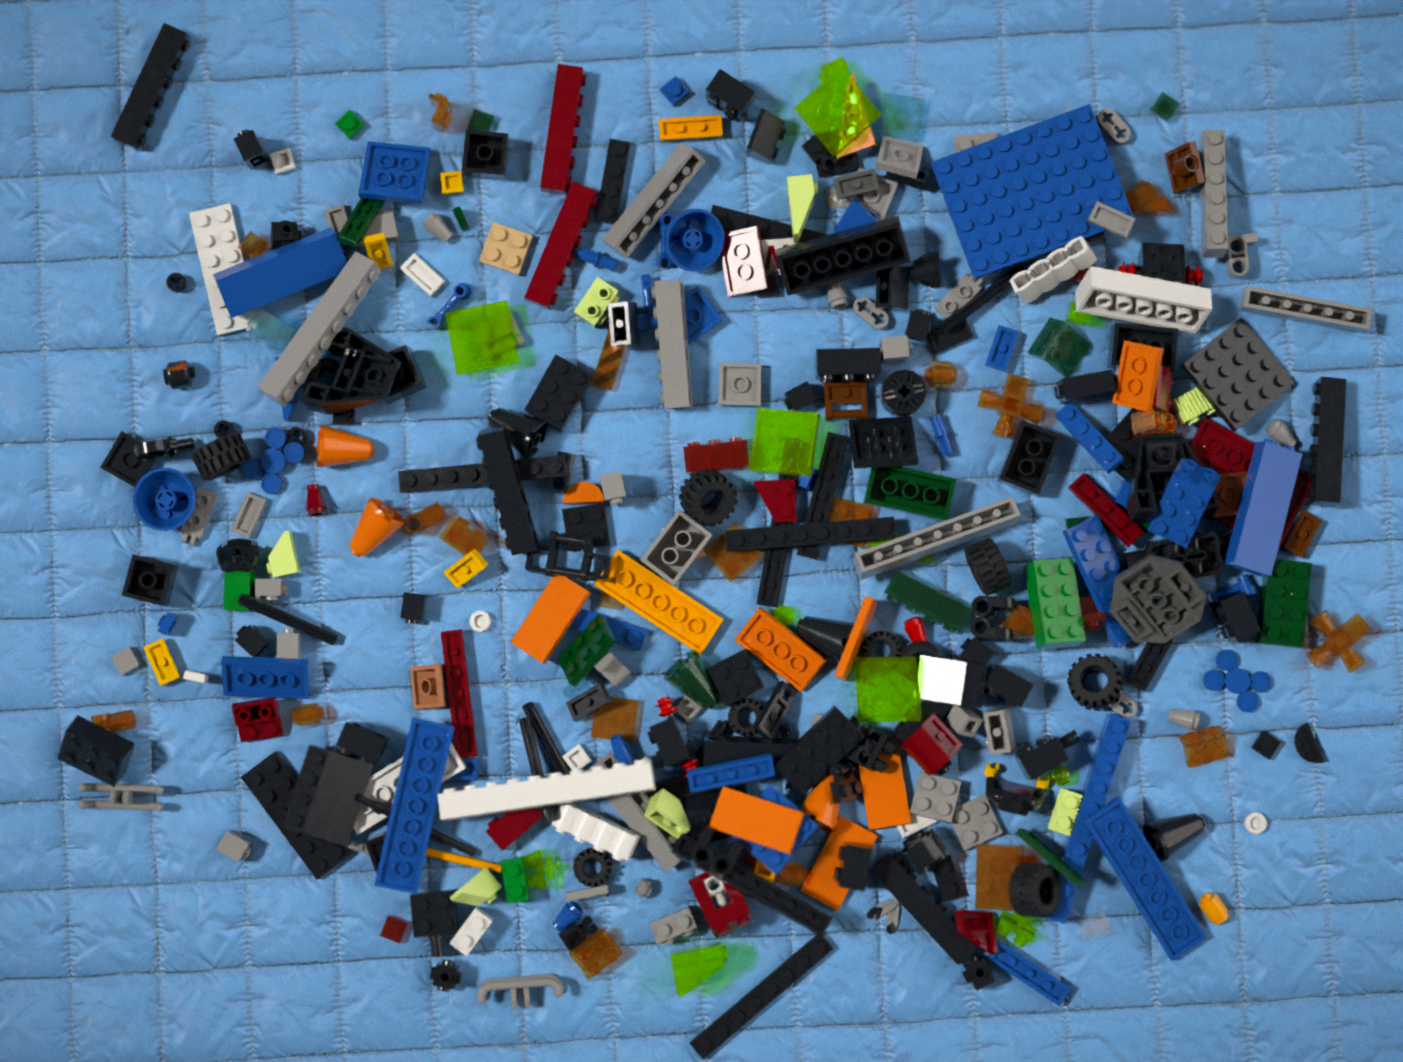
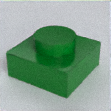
[335,109,365,140]

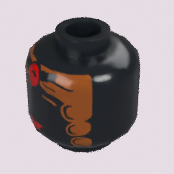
[163,360,196,389]

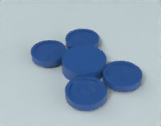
[242,427,305,494]
[1203,650,1271,712]

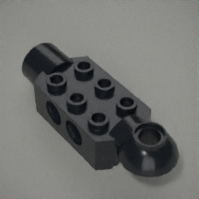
[1124,531,1232,578]

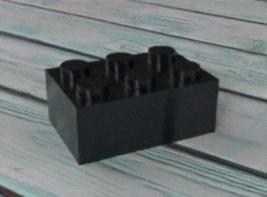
[1107,323,1178,372]
[815,348,881,383]
[524,354,593,433]
[996,420,1062,496]
[57,715,135,787]

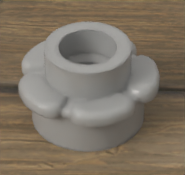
[634,878,653,899]

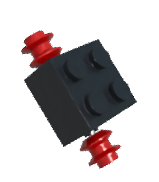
[1117,242,1203,286]
[647,696,700,777]

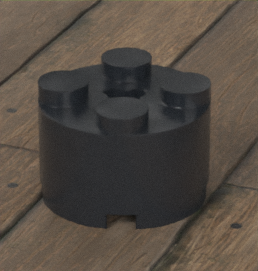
[896,826,947,875]

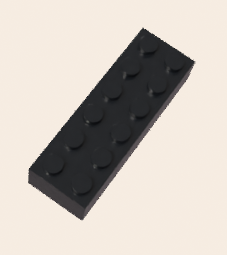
[776,215,910,296]

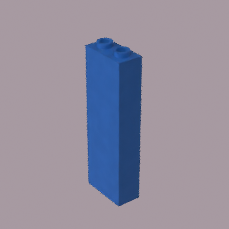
[213,227,350,318]
[1224,439,1302,577]

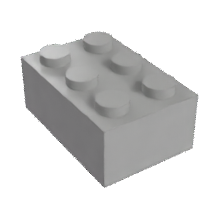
[640,509,713,586]

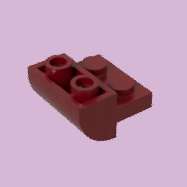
[231,697,284,742]
[900,714,963,776]

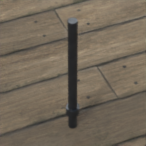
[357,794,476,857]

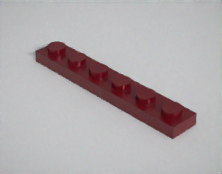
[441,629,478,758]

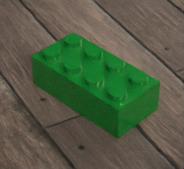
[1024,558,1086,649]

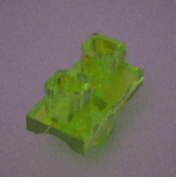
[523,849,559,890]
[996,910,1036,948]

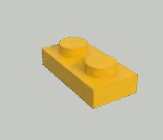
[363,233,393,269]
[443,548,488,588]
[143,638,181,686]

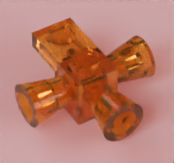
[977,373,1044,439]
[1306,610,1371,673]

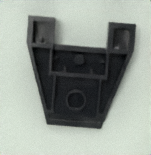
[301,327,401,415]
[1126,433,1219,523]

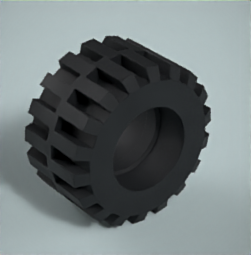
[192,433,251,480]
[679,468,738,527]
[965,537,1011,596]
[1067,653,1123,711]
[1008,862,1061,918]

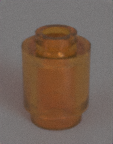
[292,702,324,726]

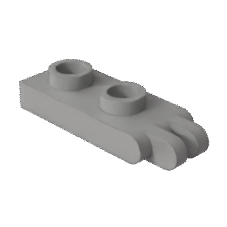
[934,273,985,319]
[180,487,219,547]

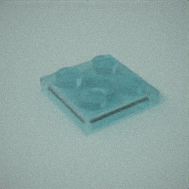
[877,93,925,141]

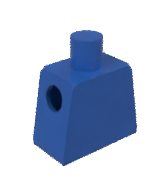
[833,197,880,233]

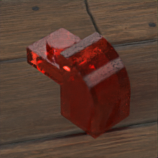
[1079,596,1107,631]

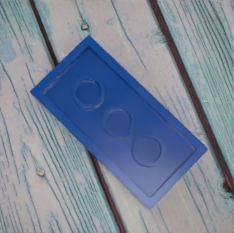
[221,656,310,699]

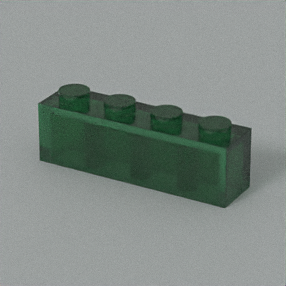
[883,570,972,634]

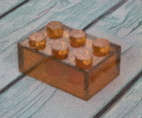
[975,843,1025,911]

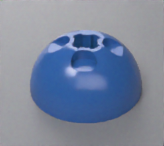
[664,209,724,272]
[133,468,196,531]

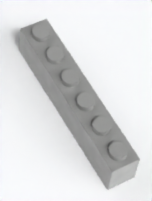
[1199,130,1228,258]
[602,143,706,259]
[652,279,693,409]
[1239,286,1372,333]
[586,752,682,872]

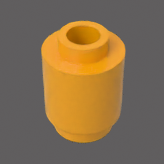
[1198,892,1229,925]

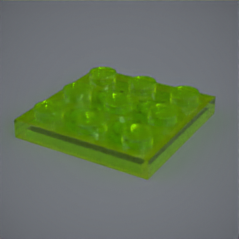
[794,66,882,157]
[445,300,520,376]
[749,408,820,477]
[853,657,922,721]

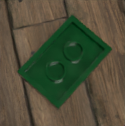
[558,614,616,687]

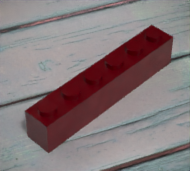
[540,64,587,195]
[524,181,599,310]

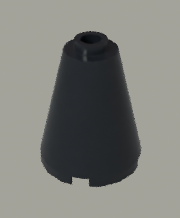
[488,408,549,459]
[796,616,854,663]
[1143,813,1205,862]

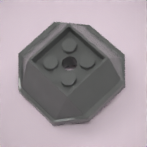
[1110,555,1207,643]

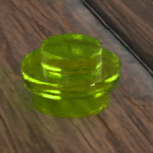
[773,606,794,626]
[1052,765,1070,786]

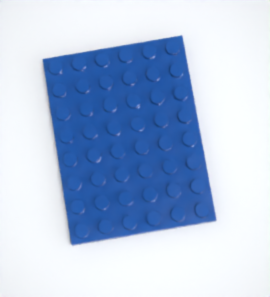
[930,104,1134,280]

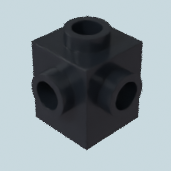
[270,220,302,251]
[962,955,995,991]
[430,959,462,992]

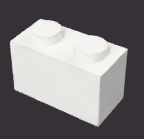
[449,907,494,956]

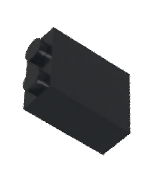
[1054,369,1116,404]

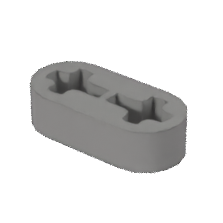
[1097,108,1131,145]
[853,297,889,330]
[1101,689,1137,718]

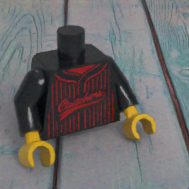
[984,762,1050,816]

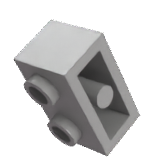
[982,707,1016,755]
[649,905,697,945]

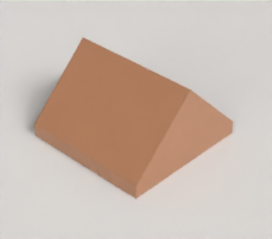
[410,664,447,710]

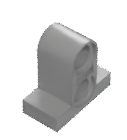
[1224,233,1258,279]
[594,650,631,688]

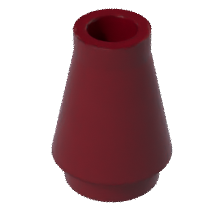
[305,484,327,517]

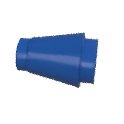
[610,734,635,766]
[552,901,583,932]

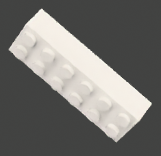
[1075,266,1212,334]

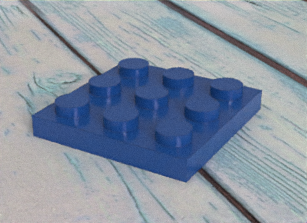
[359,141,431,204]
[730,784,819,876]

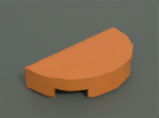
[563,481,606,505]

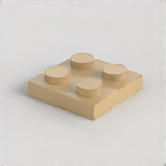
[479,222,533,276]

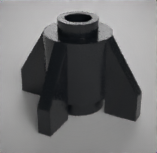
[909,250,942,288]

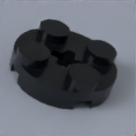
[216,538,260,572]

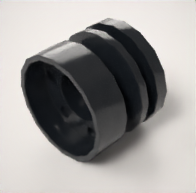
[879,369,926,417]

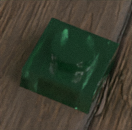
[1149,92,1180,122]
[467,109,495,132]

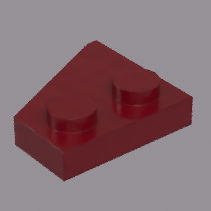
[754,479,797,523]
[955,909,998,955]

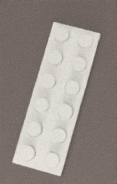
[189,203,259,336]
[353,743,467,835]

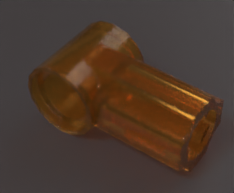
[404,502,446,535]
[91,710,136,733]

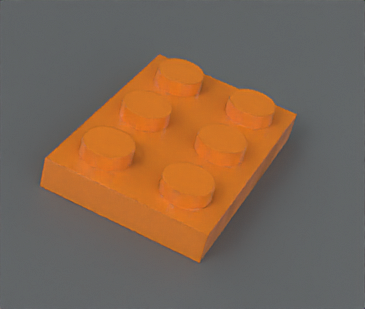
[1112,340,1164,412]

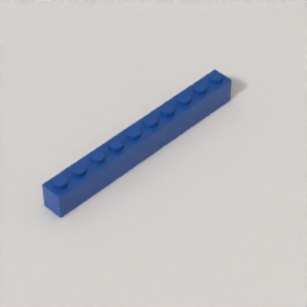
[1047,713,1131,924]

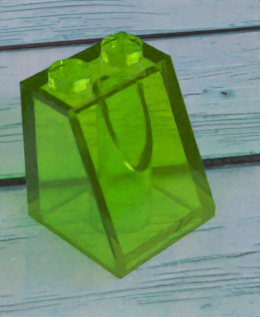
[670,941,728,998]

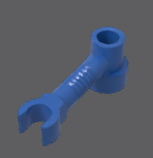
[655,211,673,267]
[638,274,658,331]
[427,283,473,330]
[1204,574,1259,606]

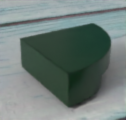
[453,206,470,231]

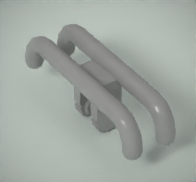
[78,783,165,811]
[477,974,564,1009]

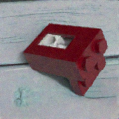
[688,872,755,938]

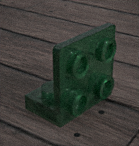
[1028,317,1090,378]

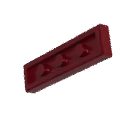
[1068,473,1144,548]

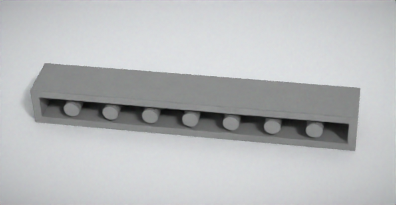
[258,251,382,407]
[853,496,1021,580]

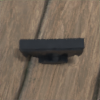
[1294,722,1325,763]

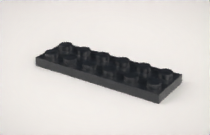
[241,751,352,879]

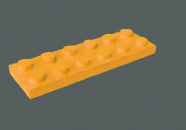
[594,549,724,655]

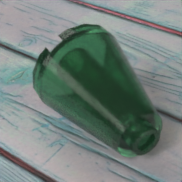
[663,650,720,709]

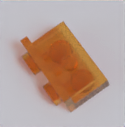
[428,93,453,133]
[439,516,488,556]
[1179,726,1229,768]
[569,928,622,979]

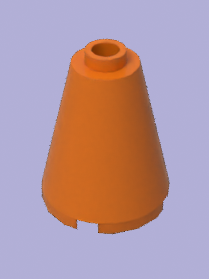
[316,425,374,467]
[349,497,404,557]
[799,771,840,833]

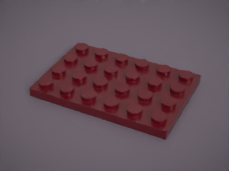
[1189,417,1311,550]

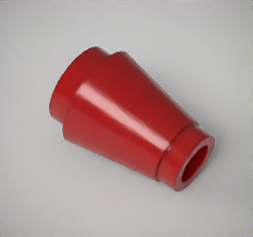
[904,616,927,642]

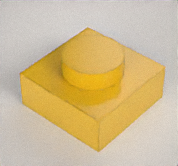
[440,171,464,195]

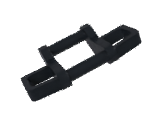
[525,531,611,582]

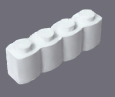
[1010,236,1097,303]
[551,803,641,862]

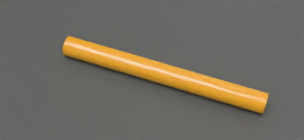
[425,848,502,873]

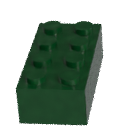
[863,466,956,522]
[1256,559,1312,648]

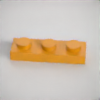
[658,115,723,141]

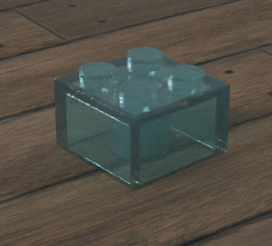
[245,309,298,354]

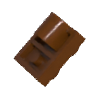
[1164,141,1205,194]

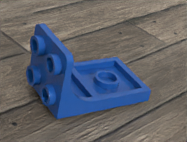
[1147,458,1221,548]

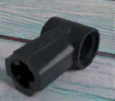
[550,451,576,495]

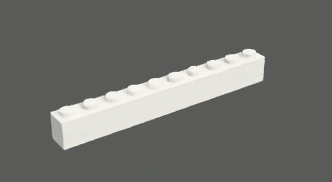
[438,760,656,821]

